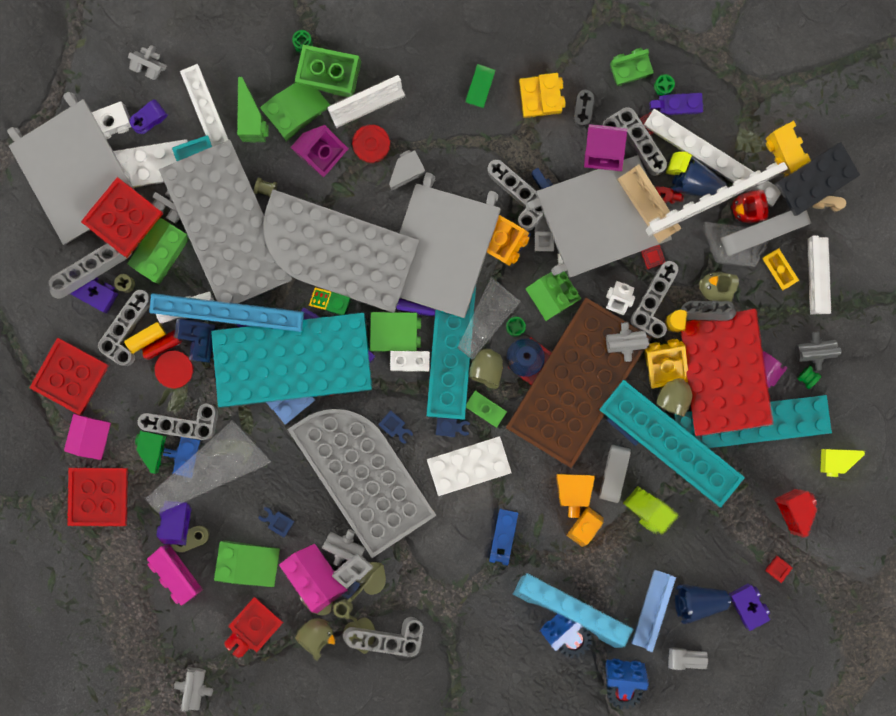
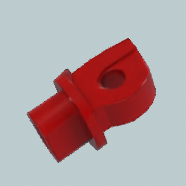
[655,187,684,204]

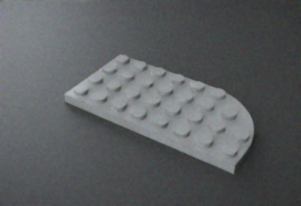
[264,190,419,313]
[288,409,436,558]

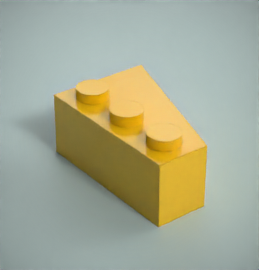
[766,121,811,177]

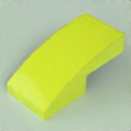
[665,152,692,175]

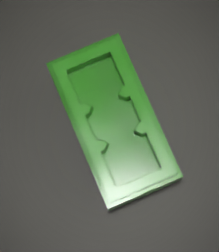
[466,391,507,428]

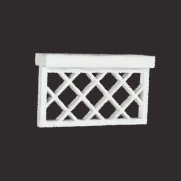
[328,75,405,128]

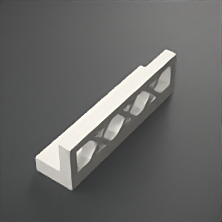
[808,236,831,315]

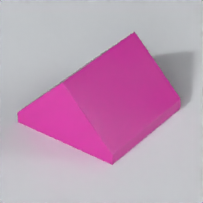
[64,414,111,460]

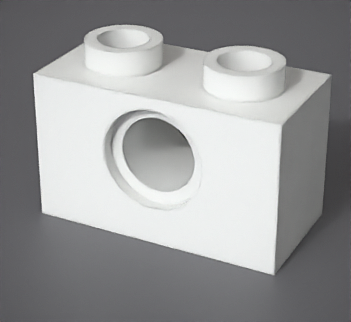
[92,101,131,139]
[390,351,430,372]

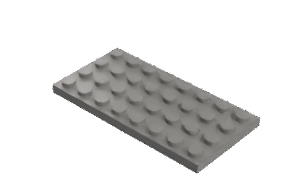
[159,140,292,304]

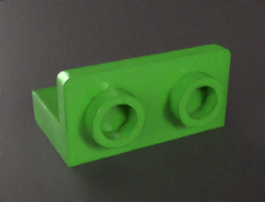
[610,48,654,86]

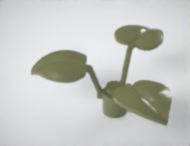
[299,562,386,654]

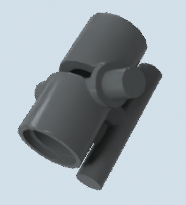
[796,331,841,370]

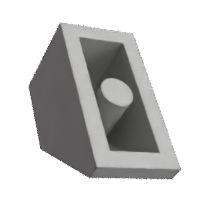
[389,150,425,191]

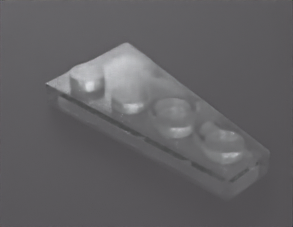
[457,277,521,359]

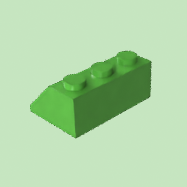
[127,218,189,285]

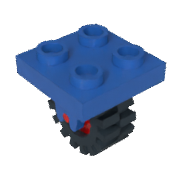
[540,613,592,658]
[605,659,648,709]

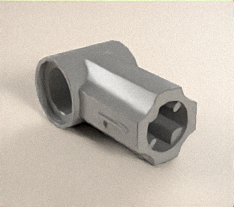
[668,648,708,670]

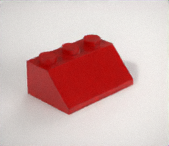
[774,489,817,538]

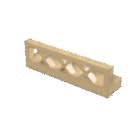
[617,164,682,243]

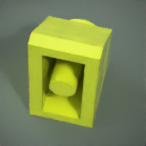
[821,449,865,477]

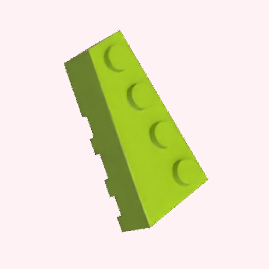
[623,486,678,534]

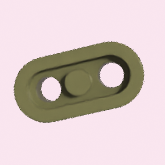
[172,525,210,552]

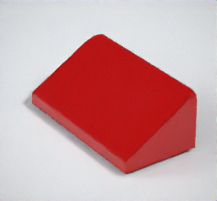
[142,330,182,360]

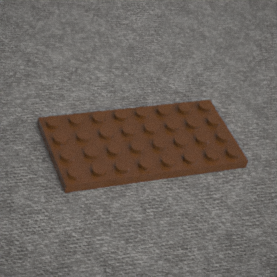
[506,298,651,468]

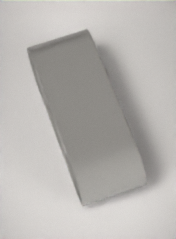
[599,445,631,503]

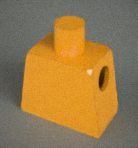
[556,474,594,518]
[566,507,603,547]

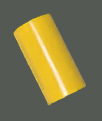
[762,248,799,291]
[665,310,687,332]
[124,322,166,354]

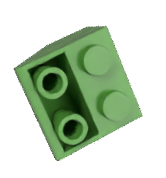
[525,272,581,321]

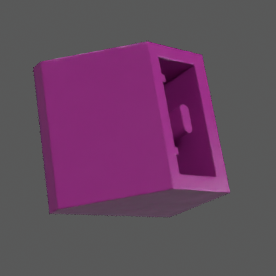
[584,124,628,171]

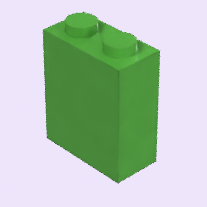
[370,312,421,352]

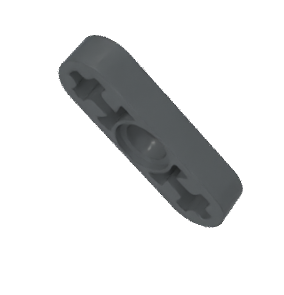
[681,301,736,321]

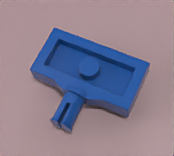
[163,437,201,478]

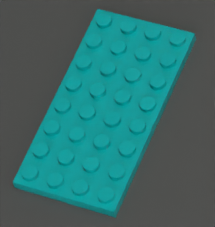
[211,313,372,408]

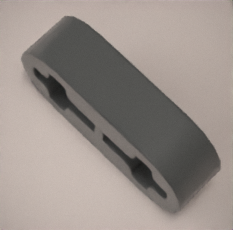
[574,90,594,127]

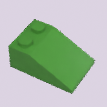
[295,45,361,97]
[237,77,269,142]
[260,83,330,141]
[214,540,280,587]

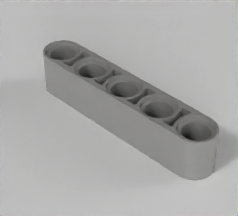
[721,210,811,256]
[49,243,133,299]

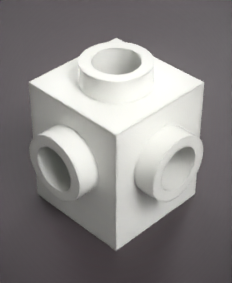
[606,281,635,315]

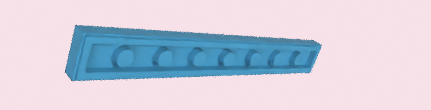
[149,293,304,332]

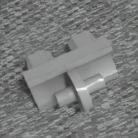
[128,45,167,80]
[152,191,181,224]

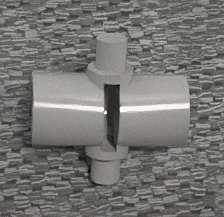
[606,322,649,362]
[322,529,365,566]
[174,667,213,711]

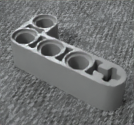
[602,108,667,176]
[488,160,544,231]
[630,261,678,339]
[98,290,151,366]
[138,404,218,440]
[343,617,423,657]

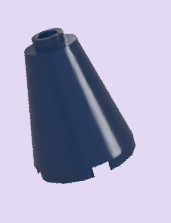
[672,156,726,197]
[506,338,545,377]
[675,585,731,624]

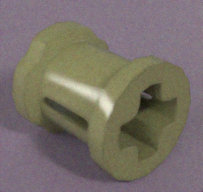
[254,177,278,198]
[114,274,136,293]

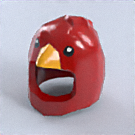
[731,190,769,223]

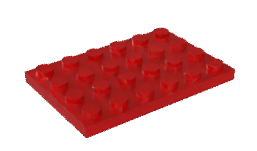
[681,309,774,436]

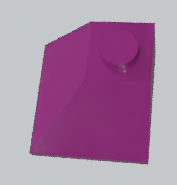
[290,125,348,177]

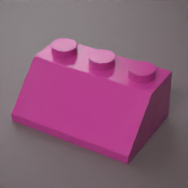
[147,544,203,606]
[279,544,348,614]

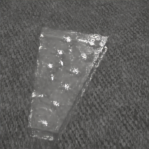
[145,420,272,514]

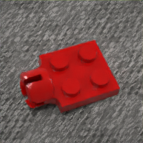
[224,597,283,658]

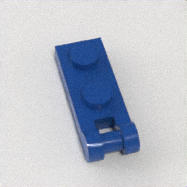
[489,509,518,566]

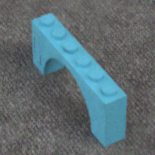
[513,574,632,648]

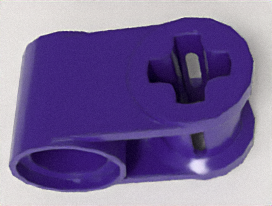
[130,99,168,134]

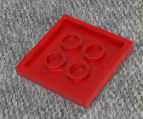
[81,177,163,258]
[30,337,109,416]
[67,468,128,526]

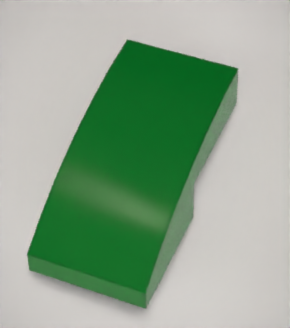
[465,64,495,108]

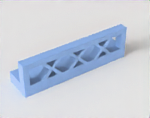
[631,569,676,652]

